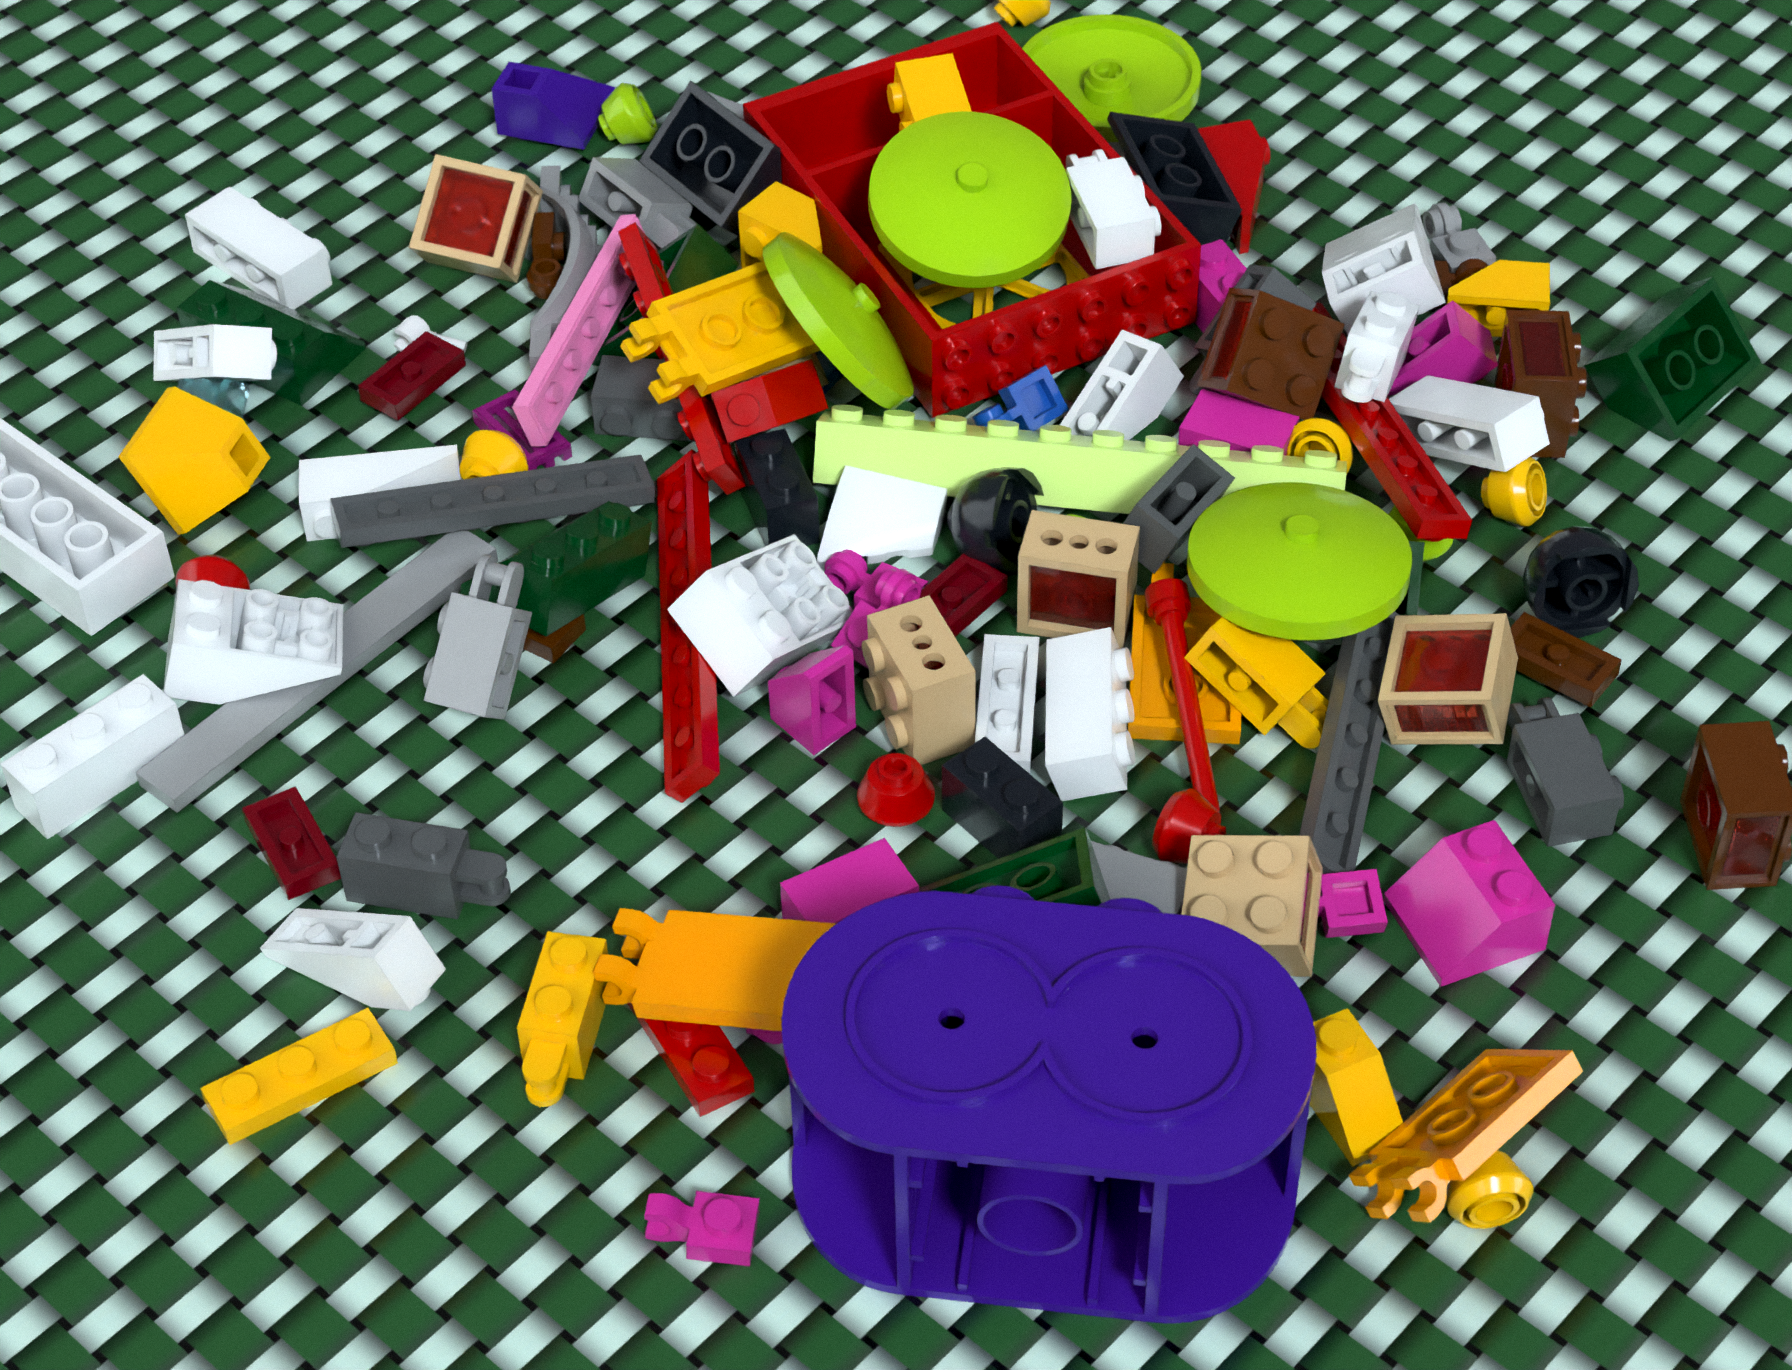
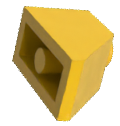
[1446,260,1550,337]
[1310,1008,1403,1167]

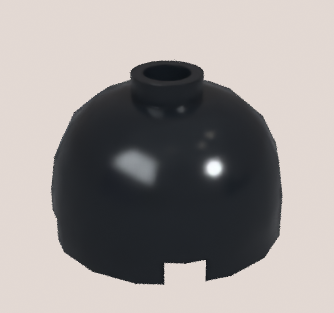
[948,467,1044,575]
[1523,526,1639,638]

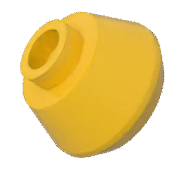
[993,0,1051,27]
[1286,418,1353,475]
[459,430,528,479]
[1481,457,1547,527]
[1447,1151,1534,1229]

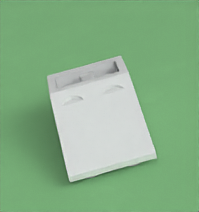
[1322,203,1446,335]
[667,534,853,697]
[163,579,344,705]

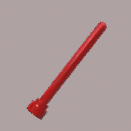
[1144,578,1220,812]

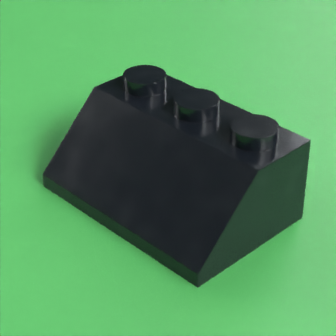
[639,80,782,237]
[1107,112,1242,246]

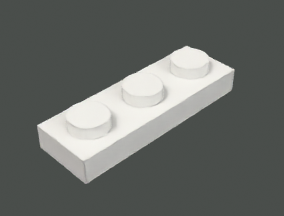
[975,634,1040,774]

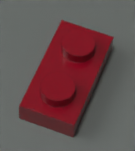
[358,331,466,421]
[920,553,1008,637]
[242,786,341,900]

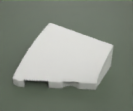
[817,465,947,570]

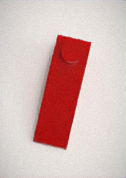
[1198,119,1270,254]

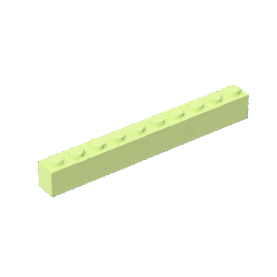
[813,405,1347,514]

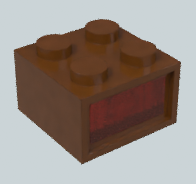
[1197,287,1345,421]
[1494,310,1587,458]
[1680,721,1792,890]

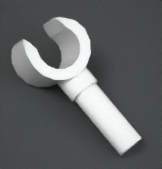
[394,315,467,354]

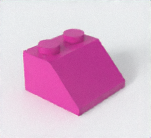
[1383,820,1555,987]

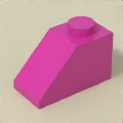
[1388,300,1498,395]
[768,645,856,755]

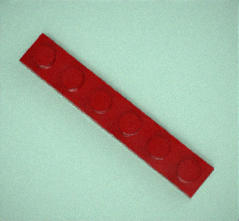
[617,222,746,495]

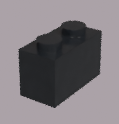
[735,428,820,546]
[942,737,1063,859]

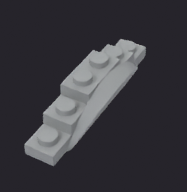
[529,166,603,373]

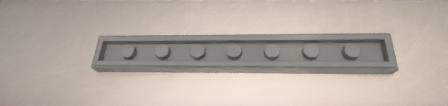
[136,530,498,813]

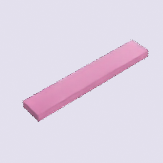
[512,214,644,447]

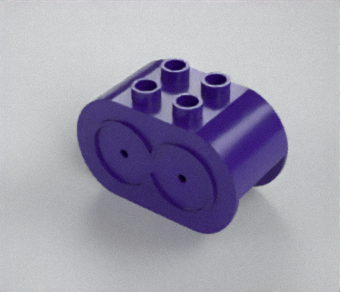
[782,886,1316,1324]

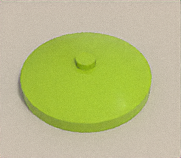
[1022,14,1201,142]
[868,112,1072,288]
[762,232,914,410]
[1187,482,1412,641]

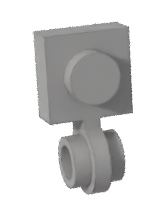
[1423,202,1496,273]

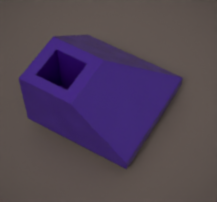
[491,61,616,150]

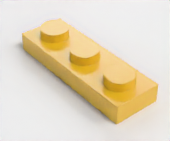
[200,1008,398,1145]

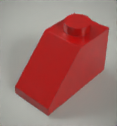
[711,359,829,443]

